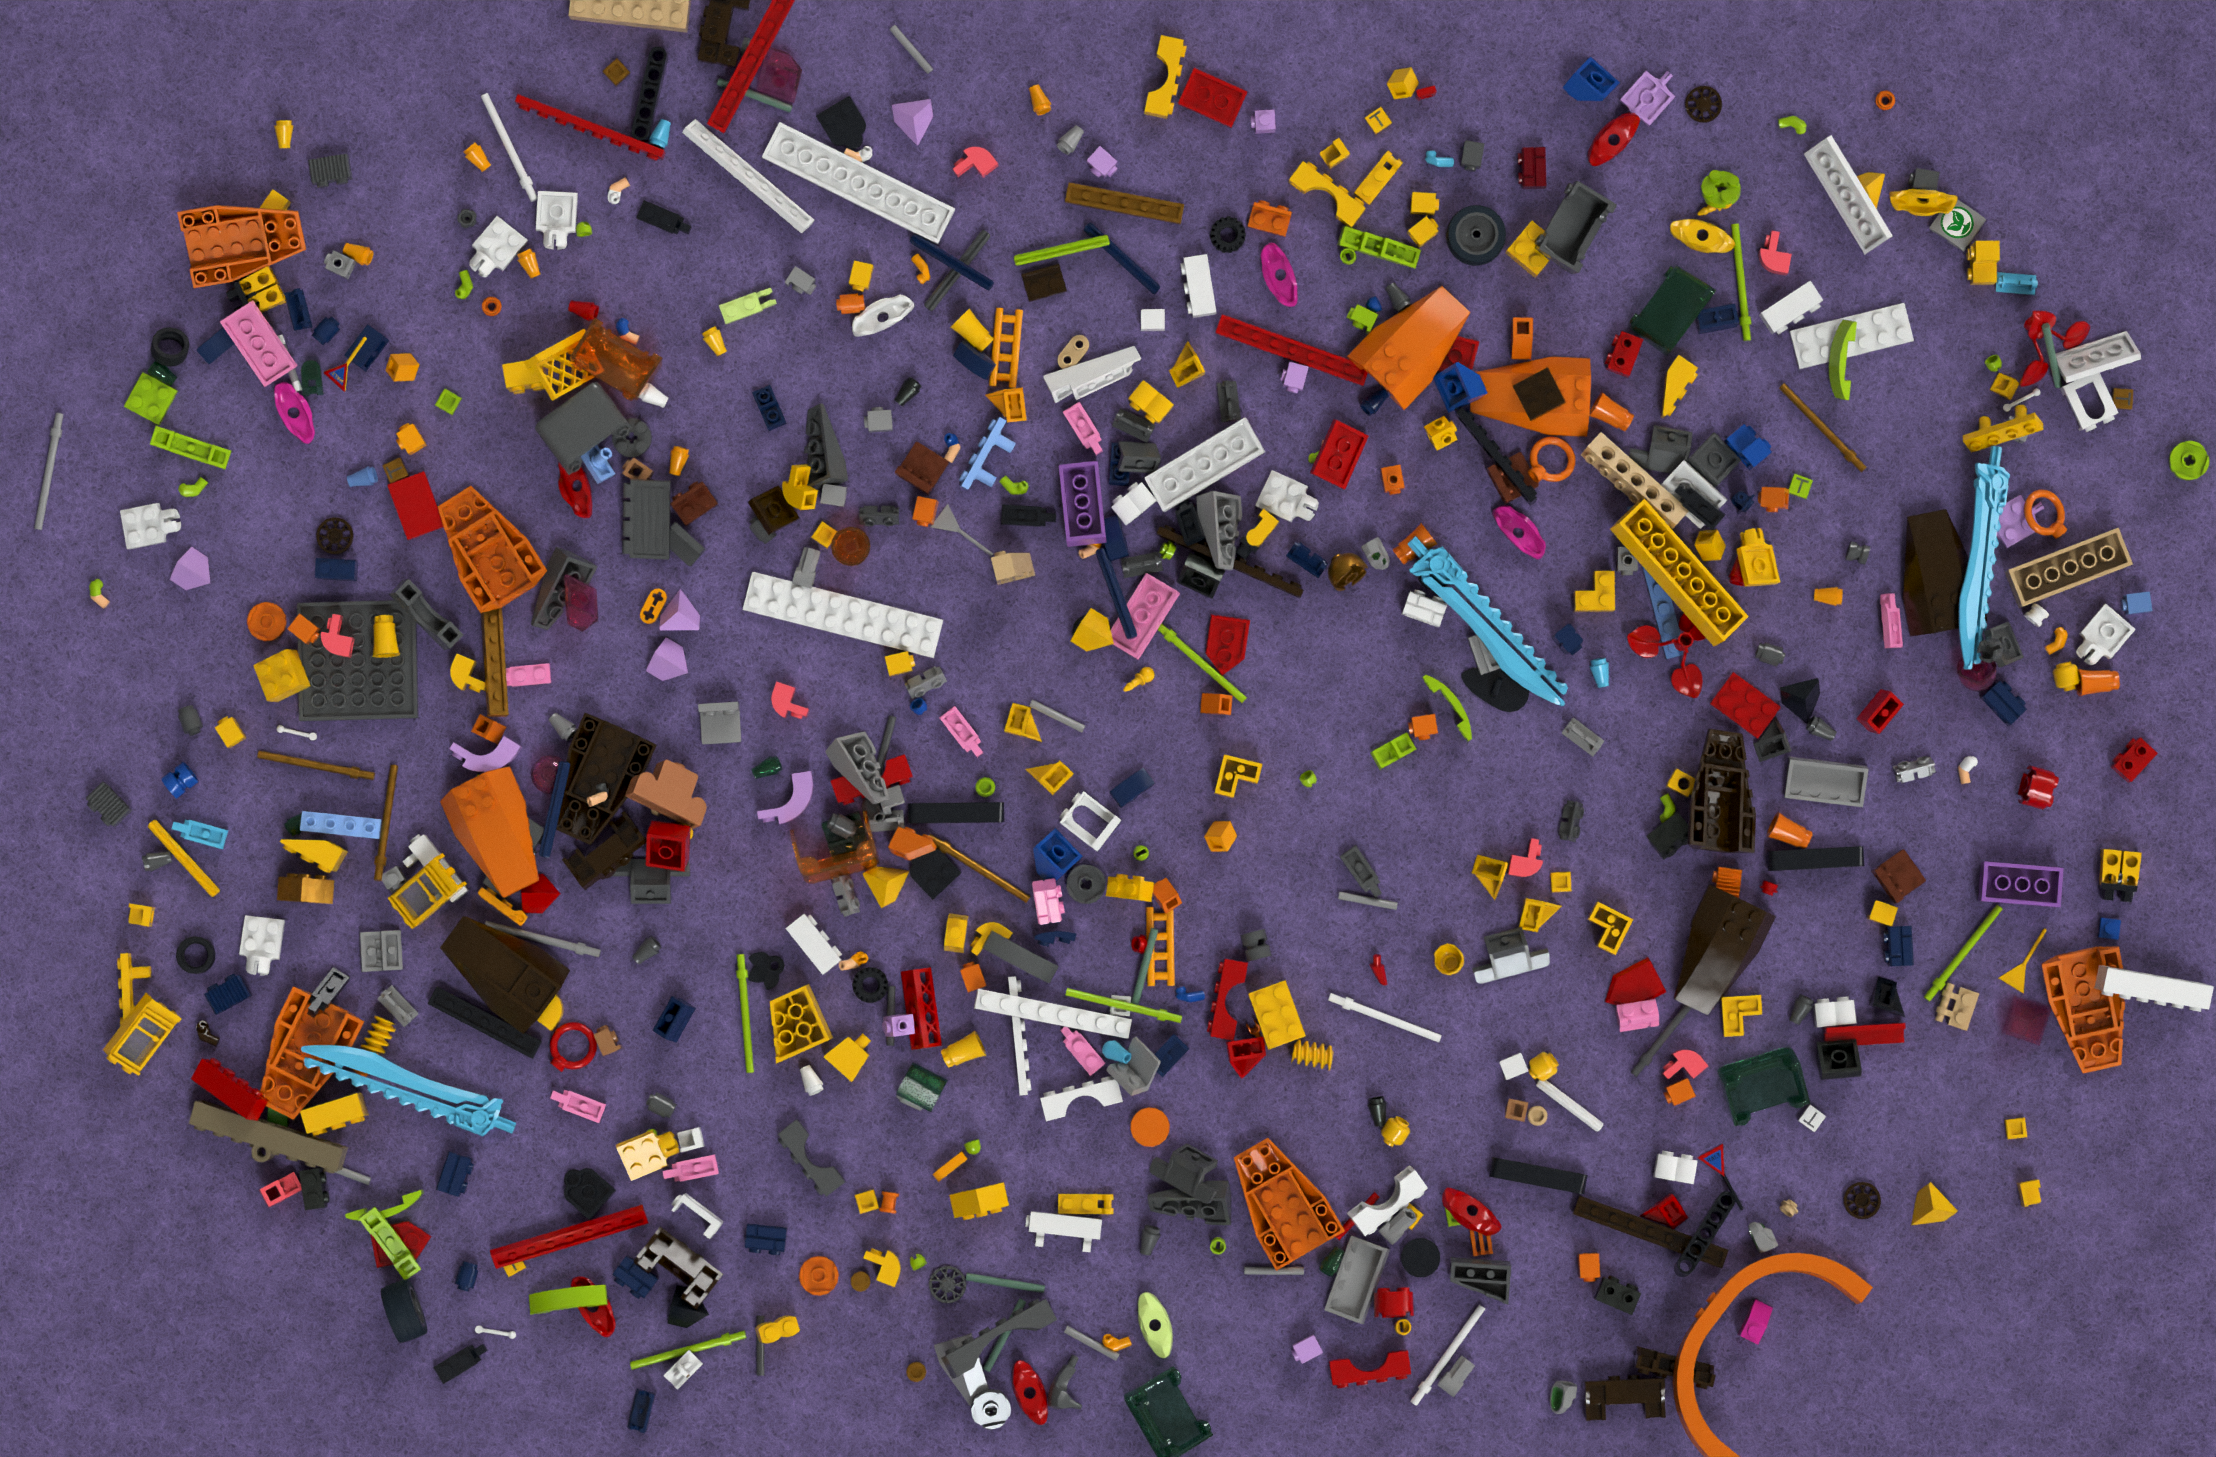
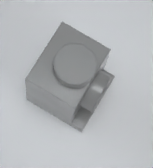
[324,250,357,280]
[784,266,817,295]
[382,866,408,893]

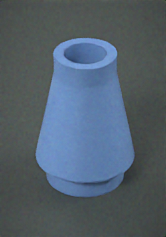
[347,466,378,487]

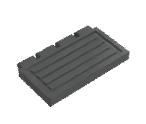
[622,479,671,559]

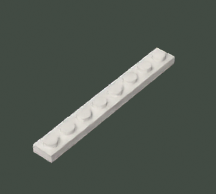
[682,119,814,233]
[974,989,1132,1039]

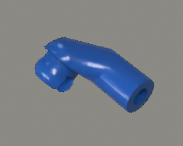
[1175,987,1205,1003]

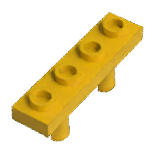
[1963,405,2043,453]
[117,953,151,1032]

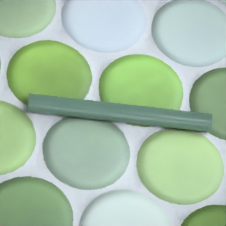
[717,78,793,113]
[2042,323,2062,388]
[1131,928,1158,1005]
[966,1273,1045,1293]
[983,1298,1026,1372]

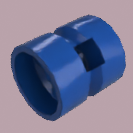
[161,762,199,799]

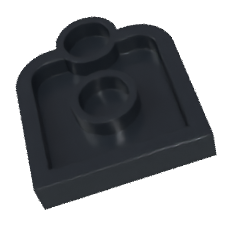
[816,96,866,149]
[910,849,961,900]
[564,1168,616,1220]

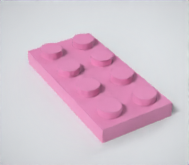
[220,300,298,387]
[1111,573,1180,660]

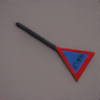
[1697,1144,1743,1210]

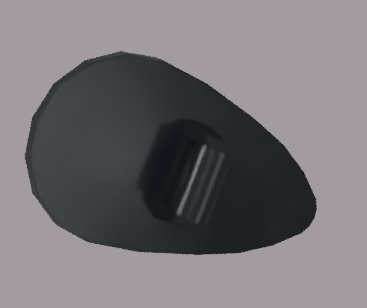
[1461,668,1529,712]

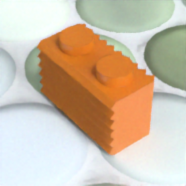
[1712,867,1742,898]

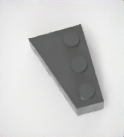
[1449,1257,1511,1305]

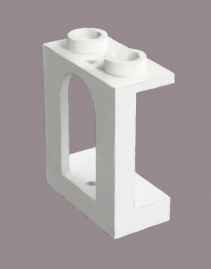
[2060,372,2118,432]
[1059,791,1121,852]
[671,1193,724,1239]

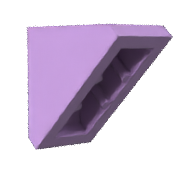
[892,99,933,146]
[170,547,210,591]
[659,589,700,631]
[646,637,688,681]

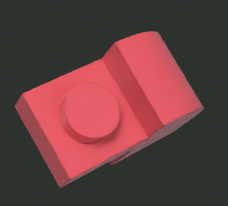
[953,147,998,178]
[1758,230,1792,276]
[321,614,355,658]
[771,681,809,719]
[1507,838,1543,877]
[1662,1050,1708,1079]
[259,1172,302,1208]

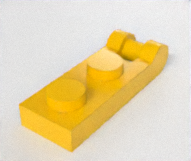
[1354,150,1403,205]
[1058,1194,1114,1214]

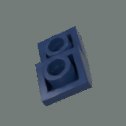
[196,327,235,364]
[953,340,996,380]
[752,385,787,431]
[1109,443,1130,486]
[1104,515,1129,561]
[1109,768,1155,808]
[1034,931,1076,947]

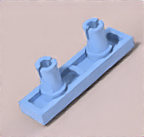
[959,417,1016,490]
[581,445,615,484]
[300,811,382,839]

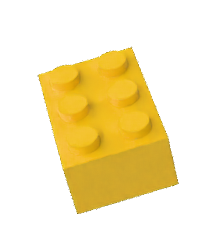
[1248,980,1306,1050]
[300,1093,369,1136]

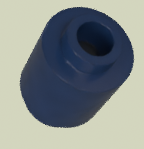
[311,316,340,346]
[454,1261,478,1292]

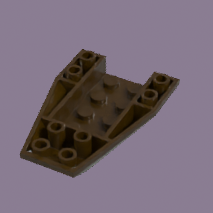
[556,713,657,845]
[440,916,570,1034]

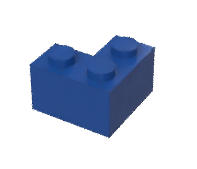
[1724,424,1772,471]

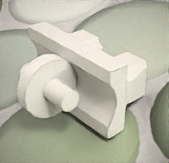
[664,1350,703,1390]

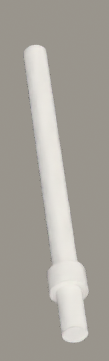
[481,93,538,202]
[1328,993,1442,1042]
[1410,1305,1485,1406]

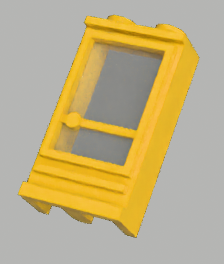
[388,853,467,929]
[103,993,182,1076]

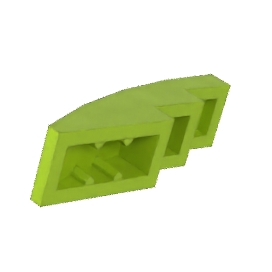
[1337,226,1421,269]

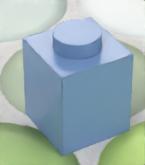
[2121,592,2152,615]

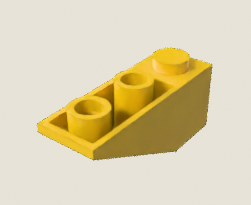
[1661,355,1698,418]

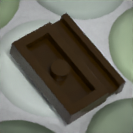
[1021,264,1067,302]

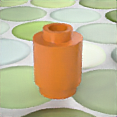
[836,293,865,314]

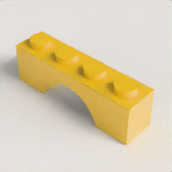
[1144,35,1187,119]
[1288,161,1366,228]

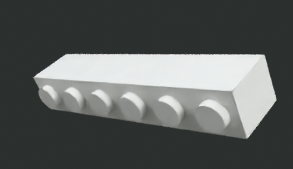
[2094,965,2214,1012]

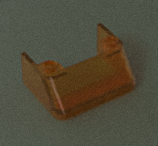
[790,810,879,884]

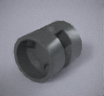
[1240,929,1272,962]

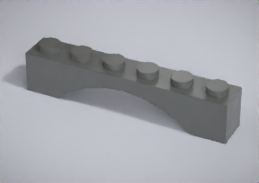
[941,1298,1057,1379]

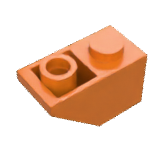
[1511,317,1533,360]
[888,826,937,861]

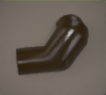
[196,1020,220,1047]

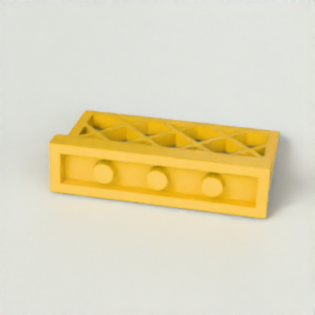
[524,329,604,401]

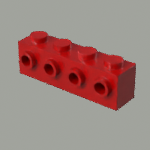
[191,1058,269,1121]

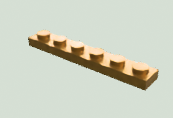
[1065,182,1184,224]
[481,608,509,717]

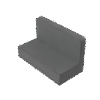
[1117,441,1161,473]
[670,522,706,566]

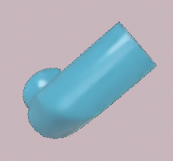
[1425,151,1454,167]

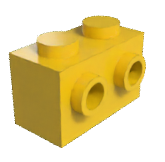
[1106,874,1154,902]

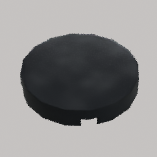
[1401,1238,1440,1277]

